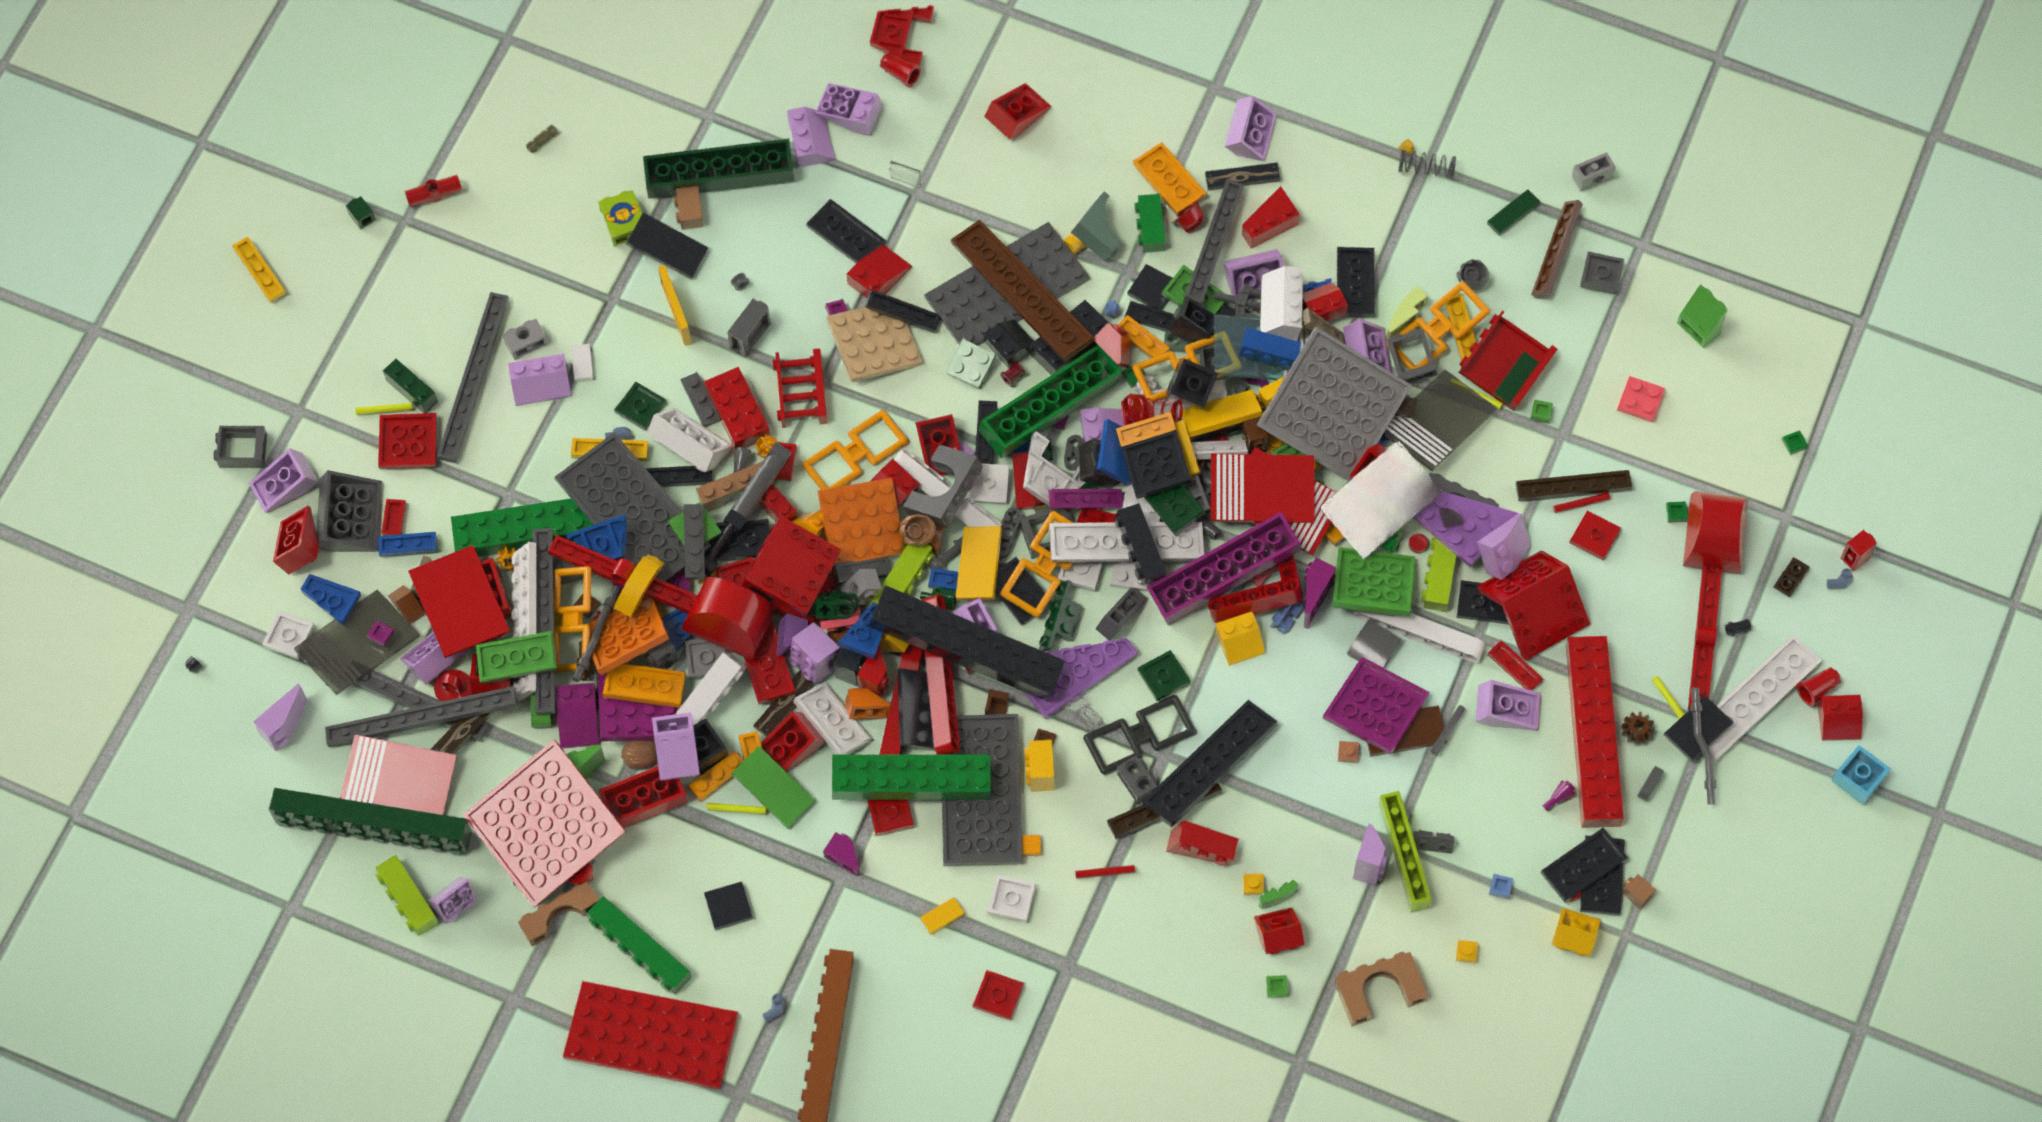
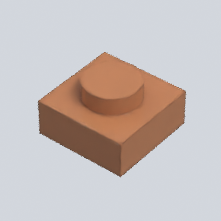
[1338,741,1359,763]

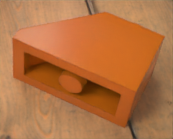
[845,688,890,719]

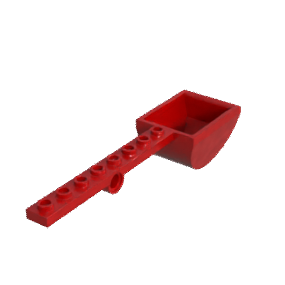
[1683,491,1748,710]
[548,535,776,660]

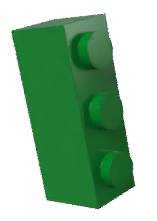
[1134,193,1165,253]

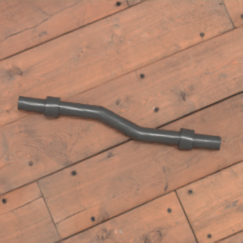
[572,585,621,682]
[1690,688,1716,805]

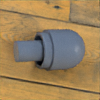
[605,427,632,440]

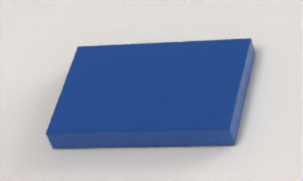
[1097,419,1131,485]

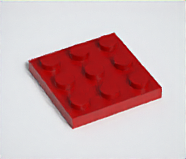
[378,413,437,469]

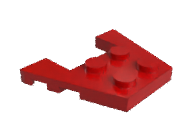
[870,5,934,65]

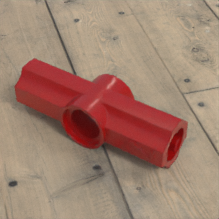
[404,175,462,207]

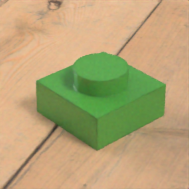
[1530,399,1553,423]
[1266,975,1288,998]

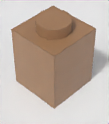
[1622,874,1656,909]

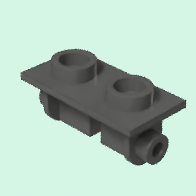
[1414,830,1454,854]

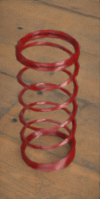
[1122,396,1183,423]

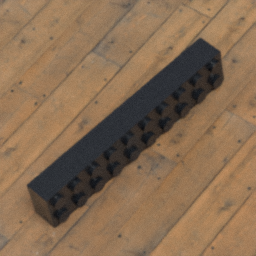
[868,585,1065,702]

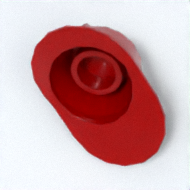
[1171,194,1204,233]

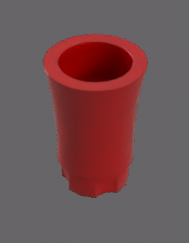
[879,52,921,88]
[1796,667,1841,706]

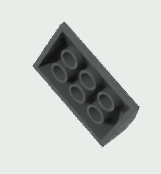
[316,470,382,552]

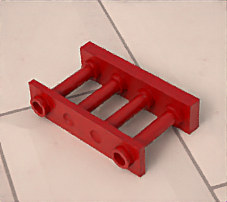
[772,348,827,428]

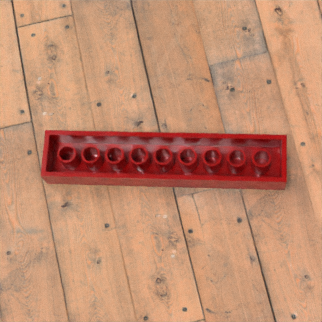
[1565,636,1624,828]

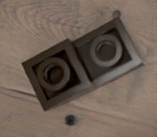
[1773,557,1810,598]

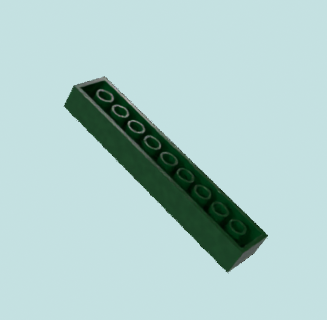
[269,787,472,855]

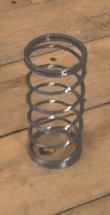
[1398,149,1456,179]

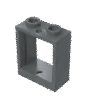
[727,299,771,358]
[1387,329,1437,384]
[213,426,268,468]
[1020,509,1072,559]

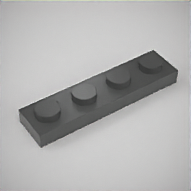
[683,504,705,580]

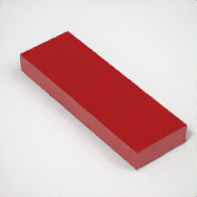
[1012,452,1035,510]
[1487,640,1544,691]

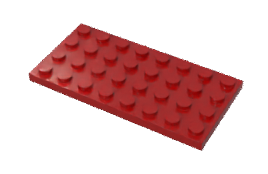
[563,981,739,1090]

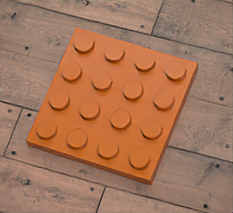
[817,478,905,566]
[588,595,669,675]

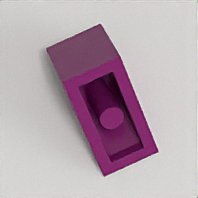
[823,832,860,877]

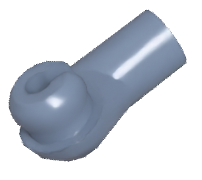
[1827,568,1853,589]
[762,994,785,1023]

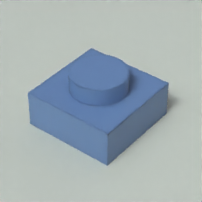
[1489,874,1513,899]

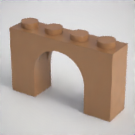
[1334,952,1428,1027]

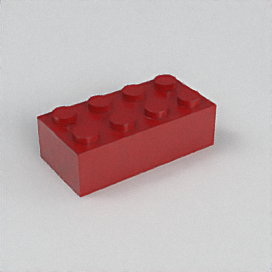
[704,367,770,451]
[599,766,688,828]

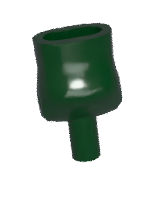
[920,587,957,610]

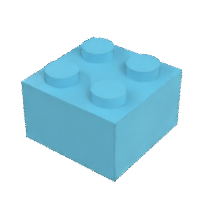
[1832,745,1891,805]

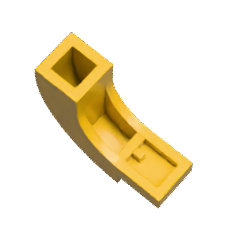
[614,554,665,617]

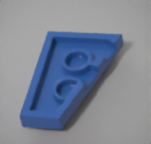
[300,574,361,626]
[836,602,883,659]

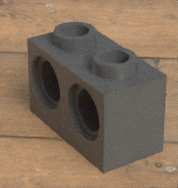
[645,640,678,669]
[1116,755,1159,805]

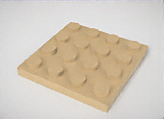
[826,307,922,383]

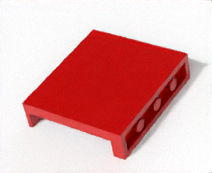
[1458,310,1558,411]

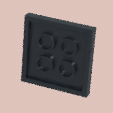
[1121,430,1192,499]

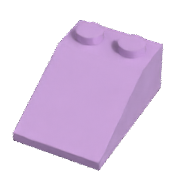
[1080,407,1124,454]
[249,448,319,513]
[1477,513,1531,580]
[1476,680,1540,731]
[253,684,307,751]

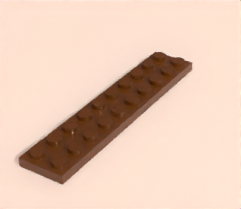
[951,219,1094,362]

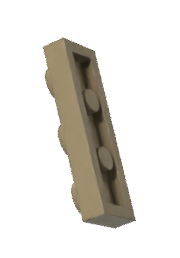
[1302,308,1346,345]

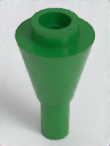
[1366,529,1400,553]

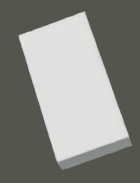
[571,344,593,382]

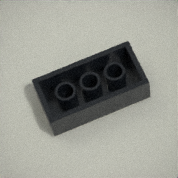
[1030,300,1109,375]

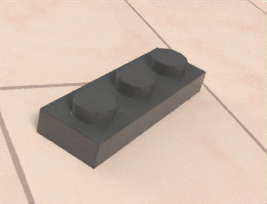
[680,372,720,427]
[833,556,892,584]

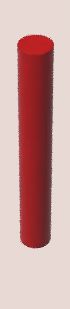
[1553,492,1610,513]
[1075,865,1135,879]

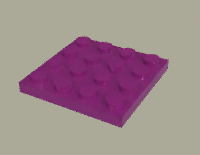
[1323,657,1430,754]
[597,670,678,742]

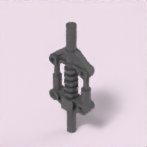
[1213,284,1303,322]

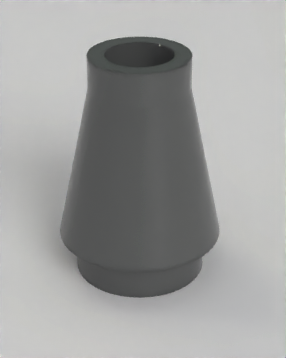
[733,447,752,473]

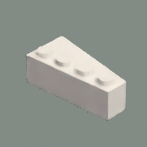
[676,652,747,725]

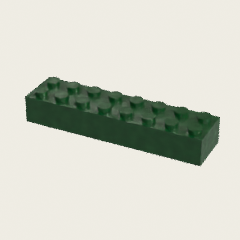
[643,138,794,199]

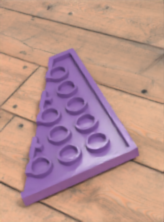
[1385,478,1519,567]
[1022,638,1138,719]

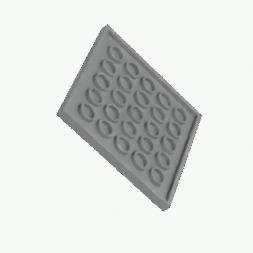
[1257,327,1412,482]

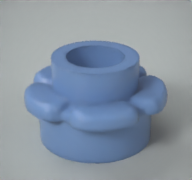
[1105,300,1119,318]

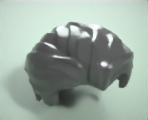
[1456,259,1489,290]

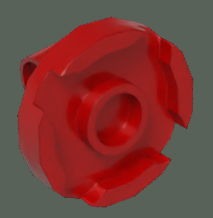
[434,669,472,701]

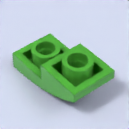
[1259,880,1299,909]

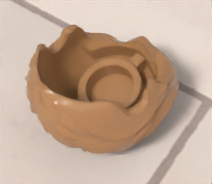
[899,514,936,546]
[621,740,657,770]

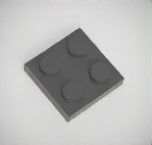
[1580,251,1624,295]

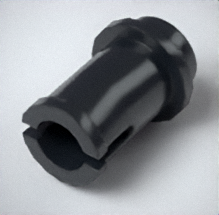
[1725,619,1751,637]

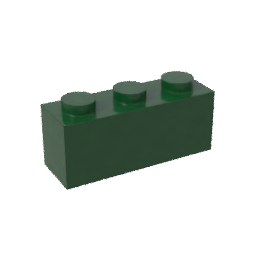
[383,358,438,413]

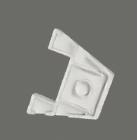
[1023,431,1095,507]

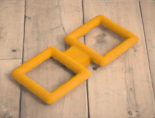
[1387,281,1491,370]
[1132,332,1242,403]
[802,410,908,490]
[1000,511,1074,618]
[553,566,591,673]

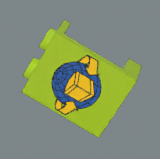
[598,190,642,246]

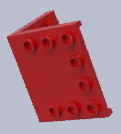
[741,516,841,616]
[1477,550,1590,660]

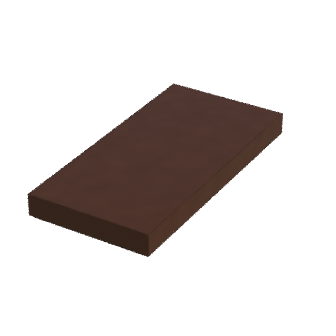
[1367,705,1447,757]

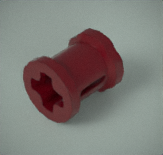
[1000,362,1025,386]

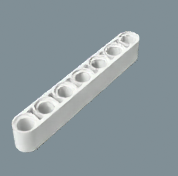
[894,448,1002,527]
[1354,610,1485,663]

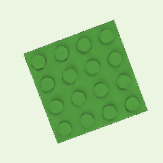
[1332,547,1415,617]

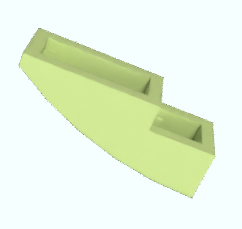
[1387,286,1428,339]

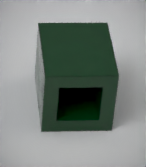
[346,196,376,230]

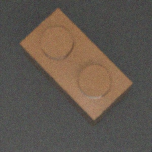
[673,186,704,230]

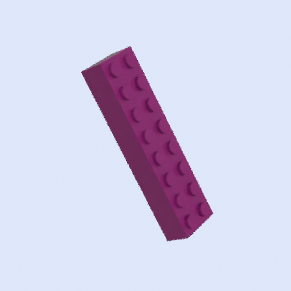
[1147,512,1302,625]

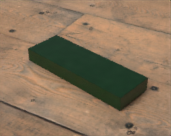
[1487,189,1541,236]
[1493,351,1539,405]

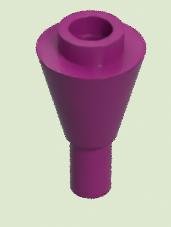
[1542,780,1575,812]

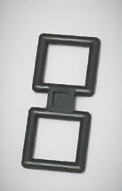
[1083,695,1196,775]

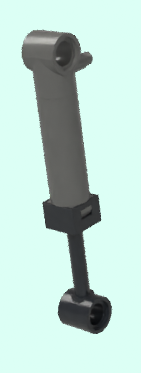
[704,442,792,578]

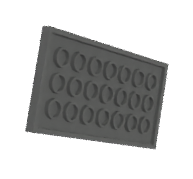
[924,222,1090,346]
[554,432,711,582]
[942,714,1022,866]

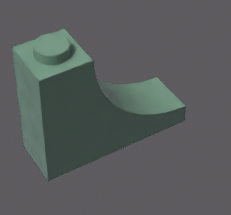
[1071,191,1121,261]

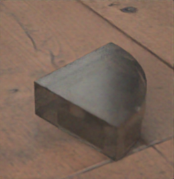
[1439,508,1463,528]

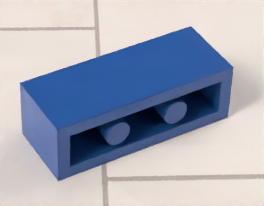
[1238,327,1301,370]

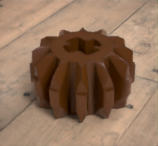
[1621,711,1655,745]

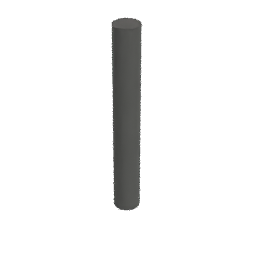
[1430,705,1465,755]

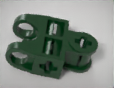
[800,591,860,619]

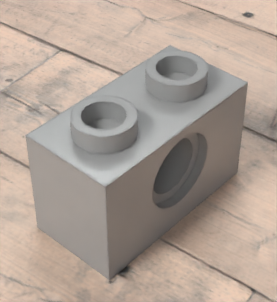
[1572,152,1615,191]
[503,319,548,360]
[840,569,882,609]

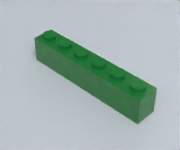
[587,896,692,995]

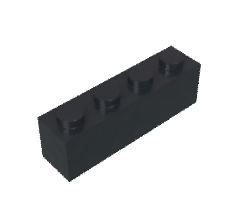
[1114,503,1167,586]

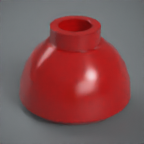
[569,863,593,885]

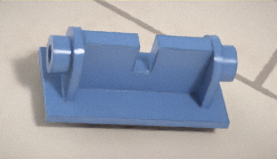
[1269,600,1304,633]

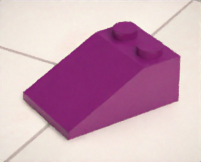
[1304,557,1337,629]
[555,683,600,749]

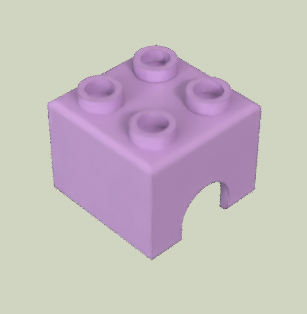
[789,623,840,684]

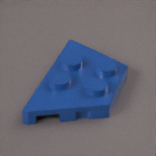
[566,514,627,559]

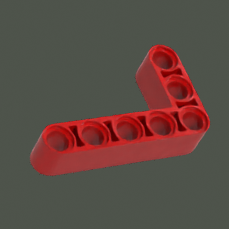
[1208,556,1303,623]

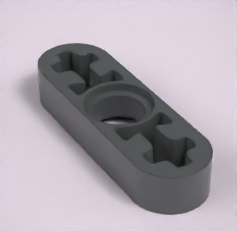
[999,507,1022,560]

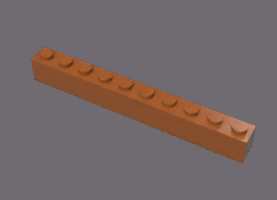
[798,949,854,1122]

